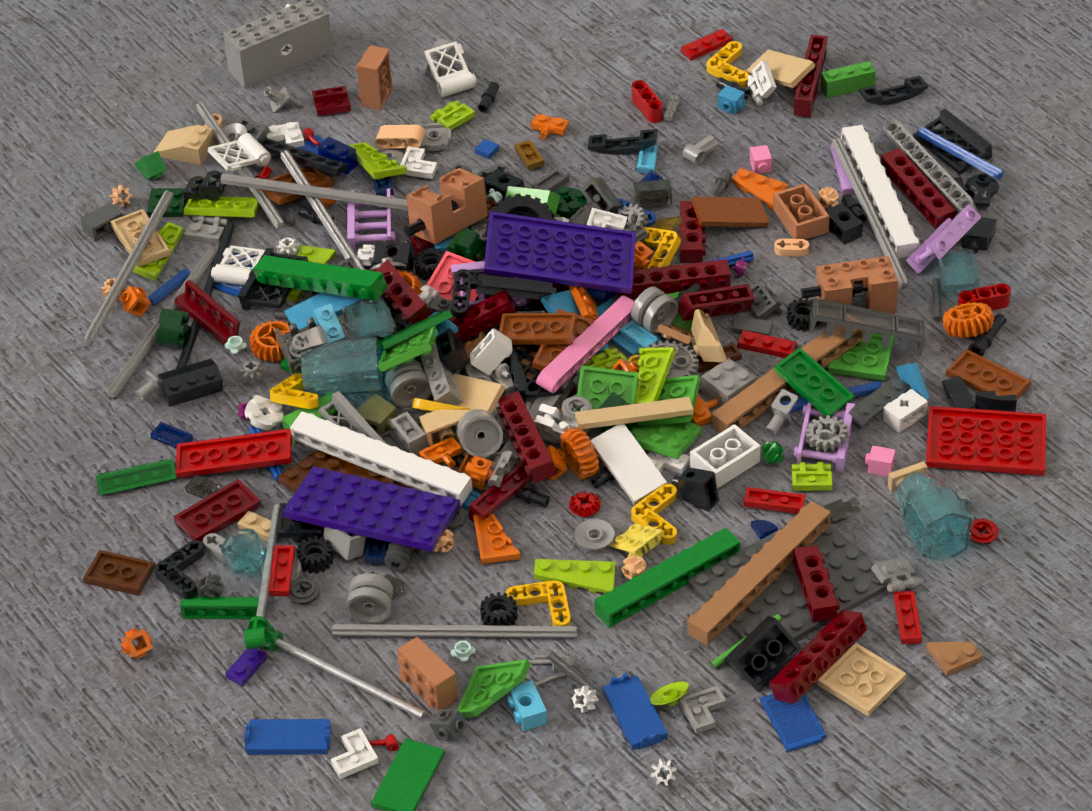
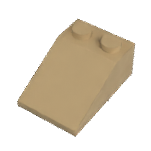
[153,125,215,166]
[419,410,471,447]

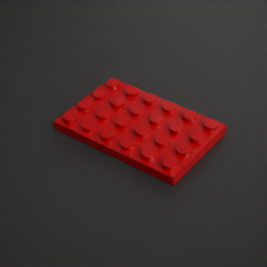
[926,406,1046,476]

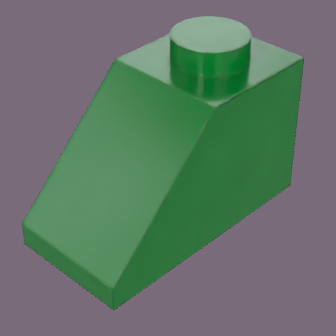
[134,151,167,180]

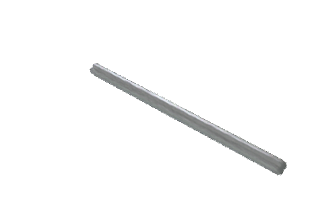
[196,102,285,229]
[832,138,909,289]
[280,150,365,270]
[221,173,408,210]
[84,190,173,345]
[106,249,216,399]
[332,624,578,638]

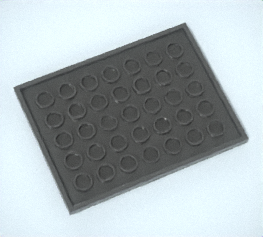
[688,523,888,641]

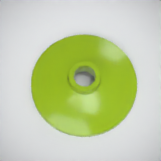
[650,681,690,706]

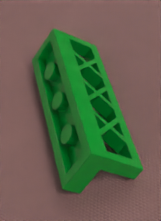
[95,458,177,495]
[180,597,259,620]

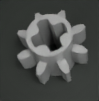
[240,361,264,384]

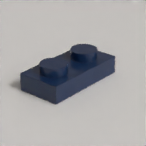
[373,176,394,197]
[365,537,388,564]

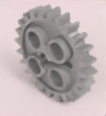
[637,340,699,378]

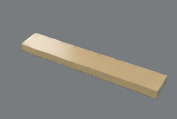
[575,397,693,429]

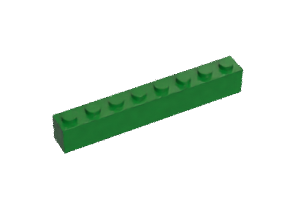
[253,255,387,301]
[594,528,740,628]

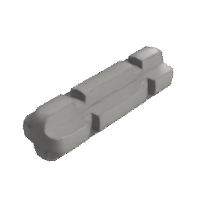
[663,95,679,122]

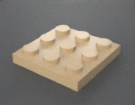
[818,643,906,717]

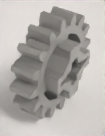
[618,203,648,232]
[805,415,848,452]

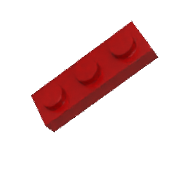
[681,29,732,61]
[737,330,797,358]
[744,487,806,514]
[268,545,295,596]
[893,591,922,644]

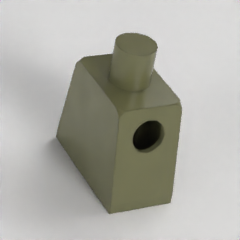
[357,393,397,435]

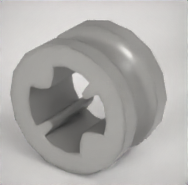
[954,491,972,511]

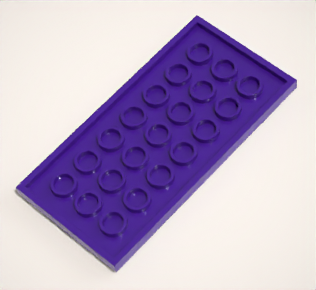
[483,211,636,294]
[282,466,460,552]

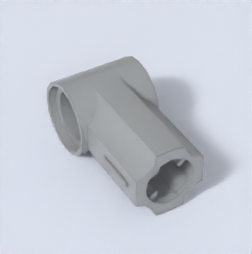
[682,135,718,165]

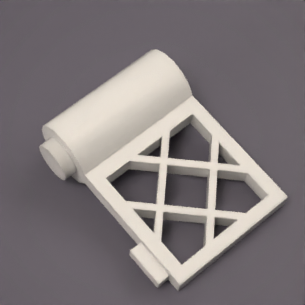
[424,41,477,98]
[208,133,271,171]
[211,246,265,286]

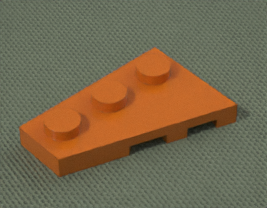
[732,168,788,210]
[568,285,598,322]
[473,513,521,564]

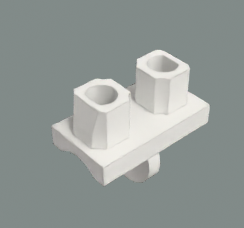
[489,363,515,395]

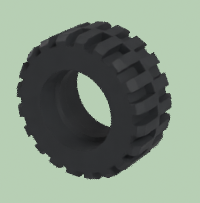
[485,194,556,241]

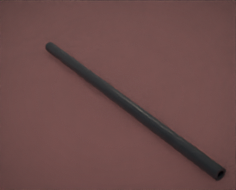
[176,223,235,369]

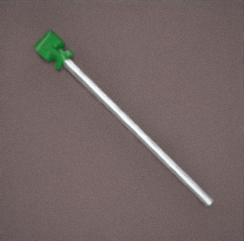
[244,504,280,650]
[267,623,426,719]

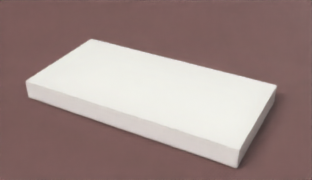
[590,424,667,504]

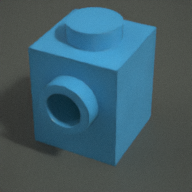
[718,85,746,115]

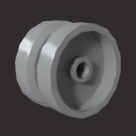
[631,287,679,335]
[385,360,432,408]
[457,409,503,457]
[346,573,393,624]

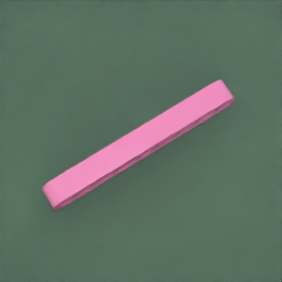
[536,295,635,393]

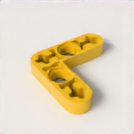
[707,41,749,87]
[641,227,681,269]
[269,373,319,409]
[411,398,470,412]
[631,484,677,545]
[506,580,571,626]

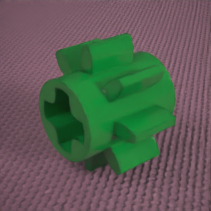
[761,441,785,465]

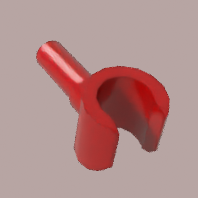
[303,128,320,146]
[368,734,399,751]

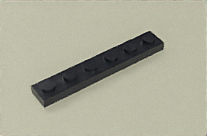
[259,138,348,176]

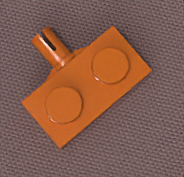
[531,114,569,140]
[692,394,719,426]
[419,436,463,468]

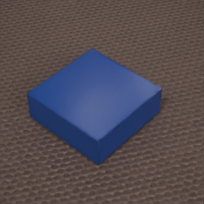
[475,139,499,159]

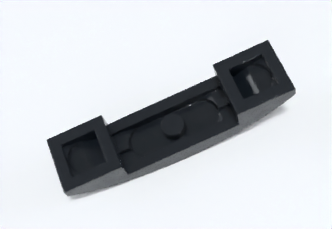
[859,76,928,105]
[588,129,658,155]

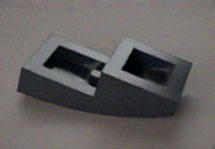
[942,376,975,409]
[975,391,1017,412]

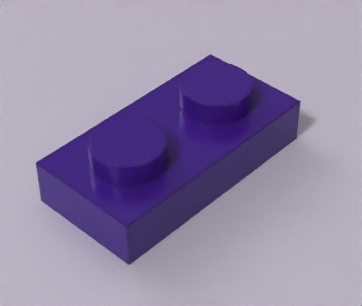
[225,649,267,686]

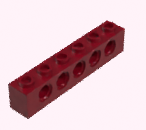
[794,35,828,117]
[881,148,957,230]
[620,259,731,299]
[496,391,557,483]
[769,609,867,704]

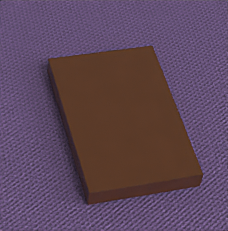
[83,550,155,596]

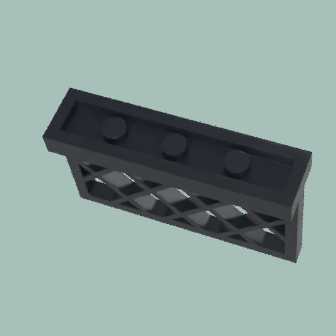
[913,109,992,174]
[238,248,309,310]
[476,274,557,300]
[506,345,564,404]

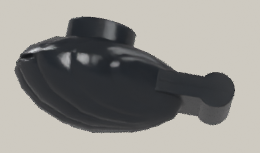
[965,173,999,207]

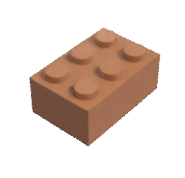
[356,45,393,110]
[773,183,829,240]
[397,637,458,712]

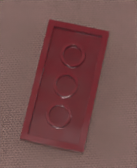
[173,479,262,541]

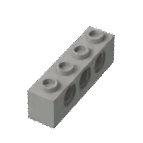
[420,342,463,406]

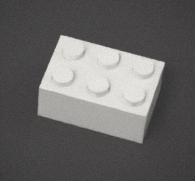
[690,424,760,489]

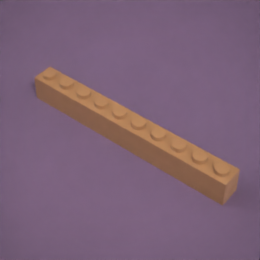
[711,315,864,432]
[687,501,831,646]

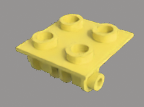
[609,524,662,557]

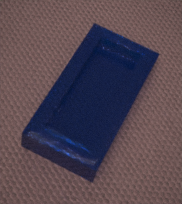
[150,422,193,449]

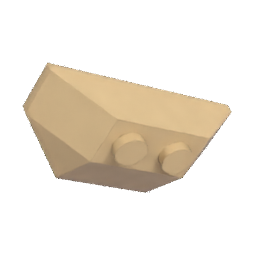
[691,309,728,362]

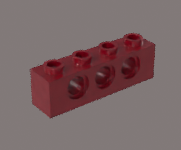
[680,201,706,263]
[374,260,432,325]
[678,284,755,321]
[448,289,517,342]
[793,545,840,623]

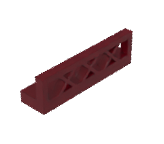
[174,280,240,345]
[468,463,533,522]

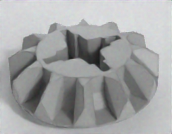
[561,396,593,421]

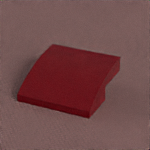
[312,86,351,116]

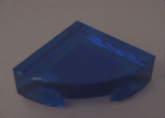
[639,170,664,188]
[751,520,778,539]

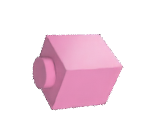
[750,145,772,174]
[865,446,895,476]

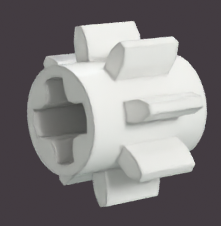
[276,238,299,256]
[358,245,375,267]
[571,686,599,713]
[650,758,677,786]

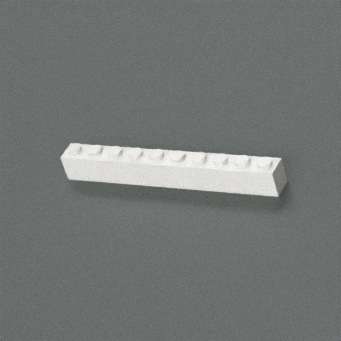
[841,125,920,259]
[290,411,472,506]

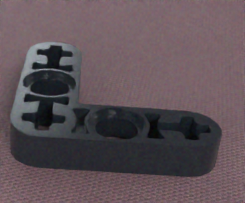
[451,269,507,318]
[154,540,205,599]

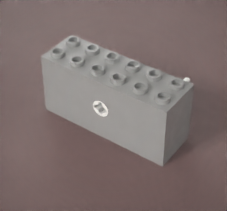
[223,0,333,88]

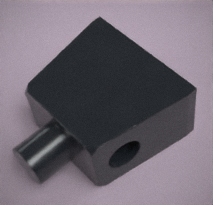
[961,217,997,254]
[672,468,719,512]

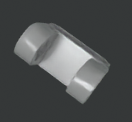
[289,326,329,359]

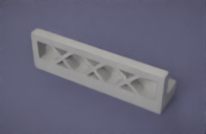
[319,390,386,444]

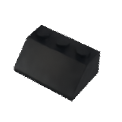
[157,358,223,407]
[724,616,803,692]

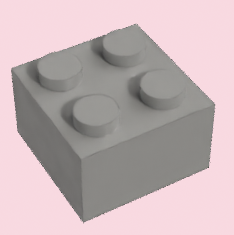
[701,358,756,407]

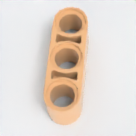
[375,125,426,149]

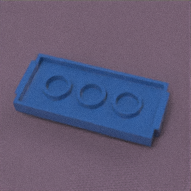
[602,673,668,750]
[245,719,332,755]

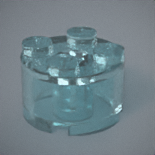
[221,529,267,574]

